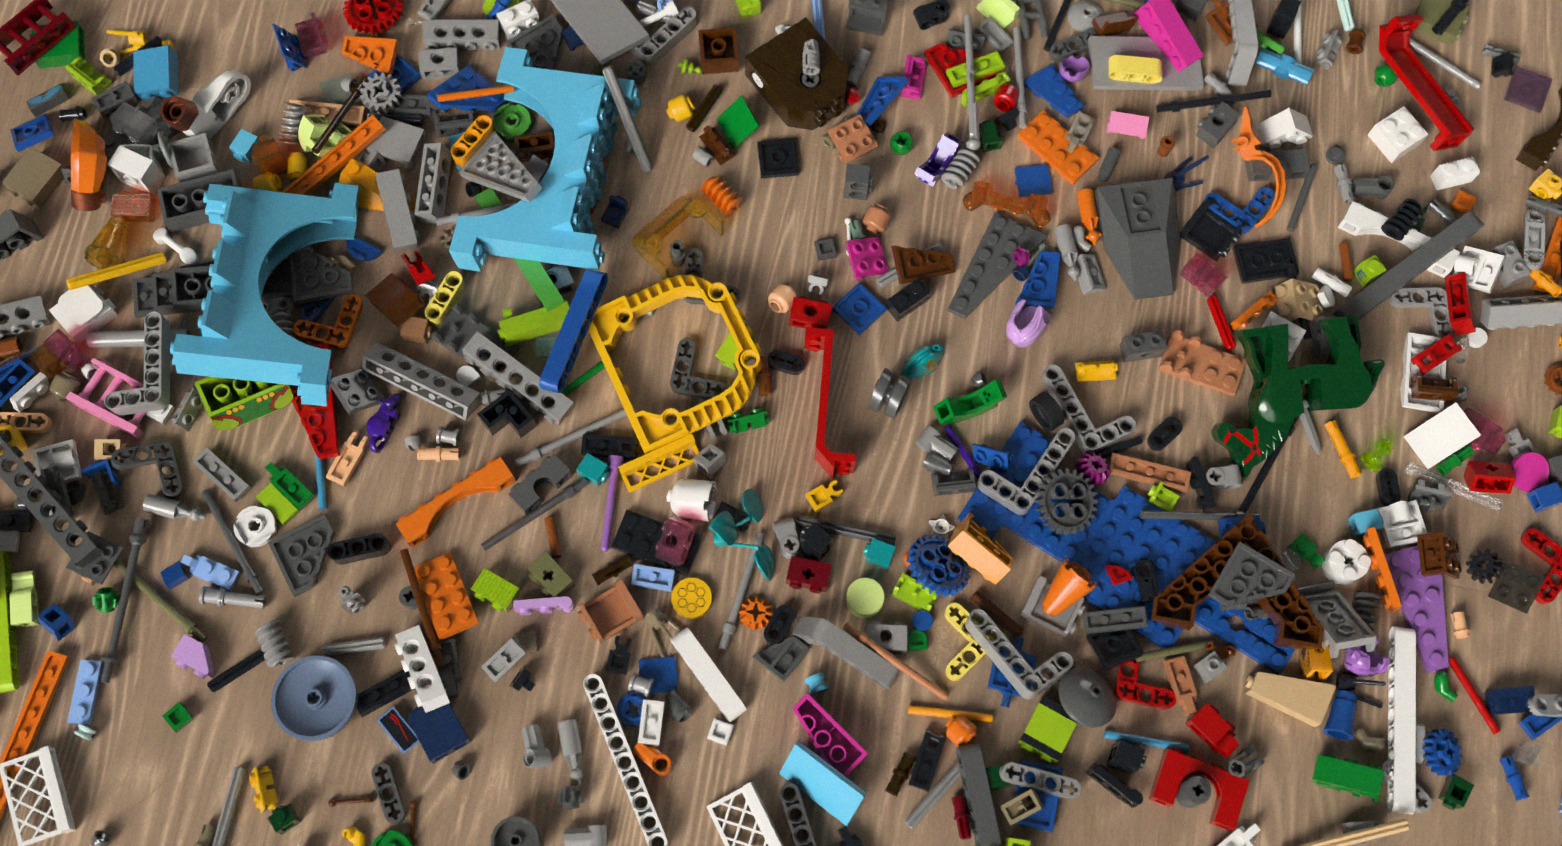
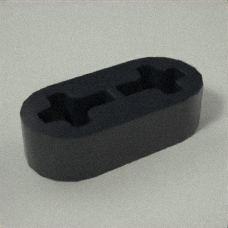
[768,350,804,375]
[1376,468,1401,506]

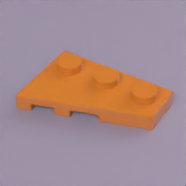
[341,36,399,75]

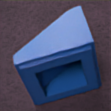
[160,561,189,590]

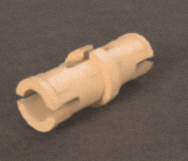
[417,446,459,462]

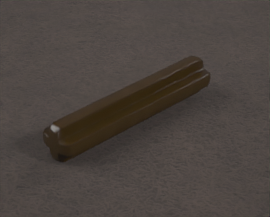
[686,84,722,132]

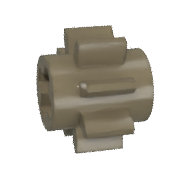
[439,227,454,249]

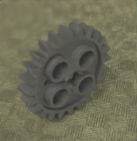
[1034,468,1098,535]

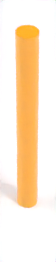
[908,705,993,722]

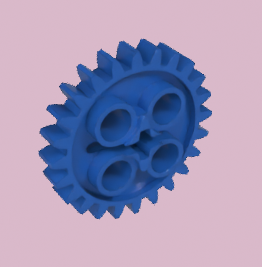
[906,534,971,597]

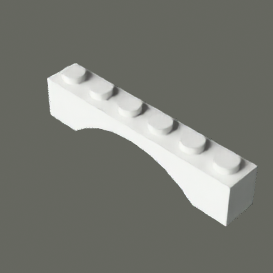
[1338,201,1460,278]

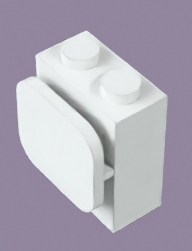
[49,284,118,345]

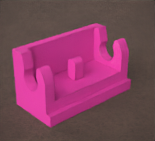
[900,55,926,100]

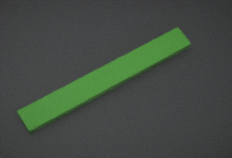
[474,188,565,312]

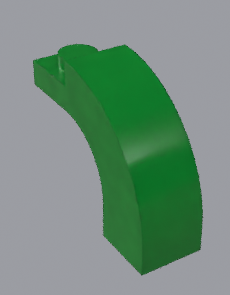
[933,379,1007,425]

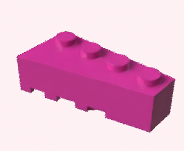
[1132,0,1204,72]
[792,693,869,778]

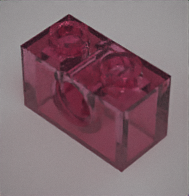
[1180,252,1227,298]
[43,329,89,371]
[655,517,697,566]

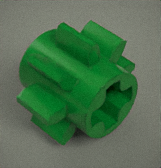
[92,587,120,613]

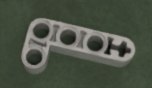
[629,6,697,66]

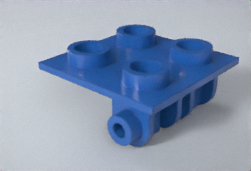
[272,23,307,71]

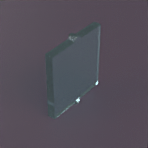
[319,74,360,104]

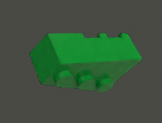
[1312,753,1384,804]

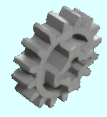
[360,72,402,114]

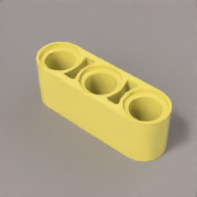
[1108,55,1163,84]
[425,271,465,327]

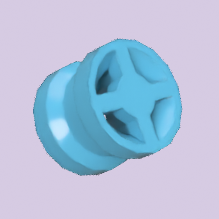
[804,672,830,696]

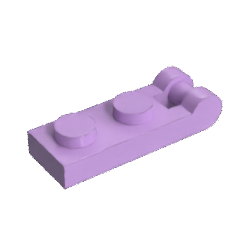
[513,596,574,615]

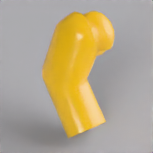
[342,826,366,846]

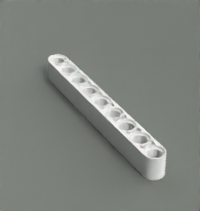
[1387,626,1416,814]
[583,674,668,846]

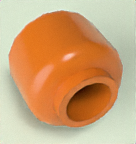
[946,715,978,746]

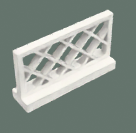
[0,746,76,846]
[706,782,785,846]

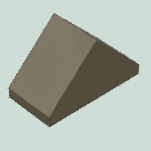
[1000,788,1044,826]

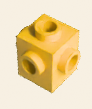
[1529,168,1562,200]

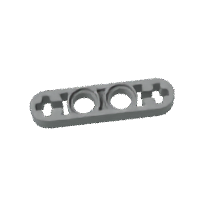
[999,762,1081,799]

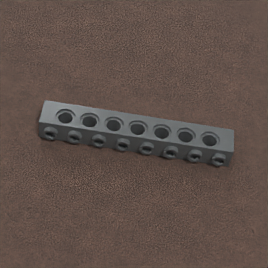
[0,431,103,568]

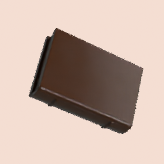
[365,273,424,327]

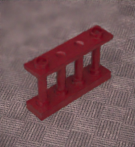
[0,0,76,76]

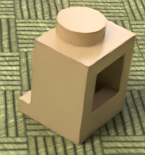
[94,439,127,460]

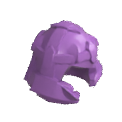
[1344,638,1390,677]

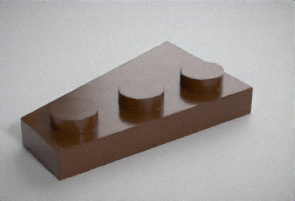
[891,245,955,285]

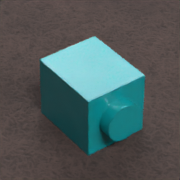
[576,453,610,487]
[863,538,896,570]

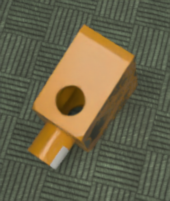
[1299,645,1333,683]

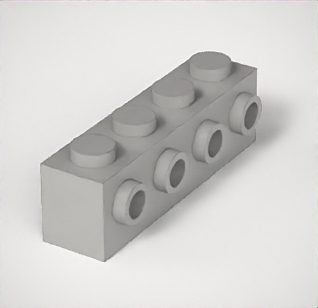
[375,169,420,252]
[1479,295,1562,330]

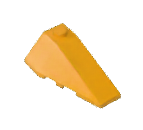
[338,158,416,212]

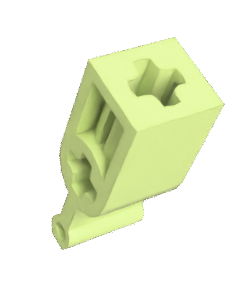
[10,570,39,628]

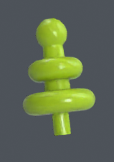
[677,58,702,74]

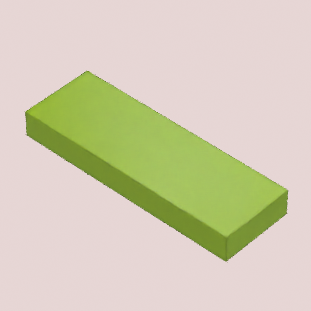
[946,51,1005,88]

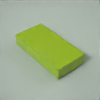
[256,483,300,526]

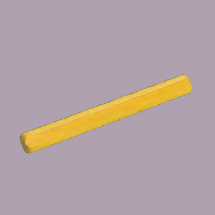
[66,252,166,290]

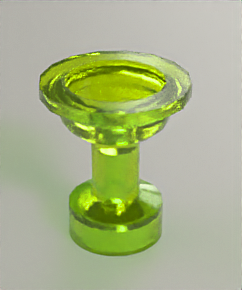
[1360,439,1394,472]

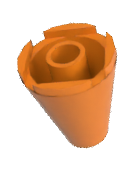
[1042,558,1098,616]

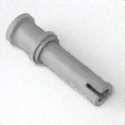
[199,586,267,609]

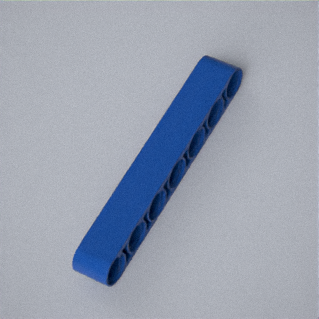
[539,269,608,393]

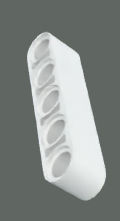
[670,627,747,722]

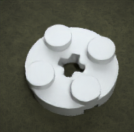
[234,506,277,548]

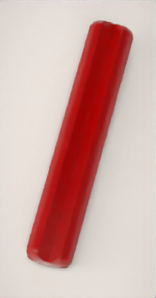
[1207,295,1236,350]

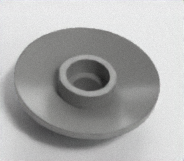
[1067,0,1104,33]

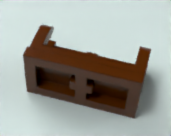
[1411,374,1459,402]

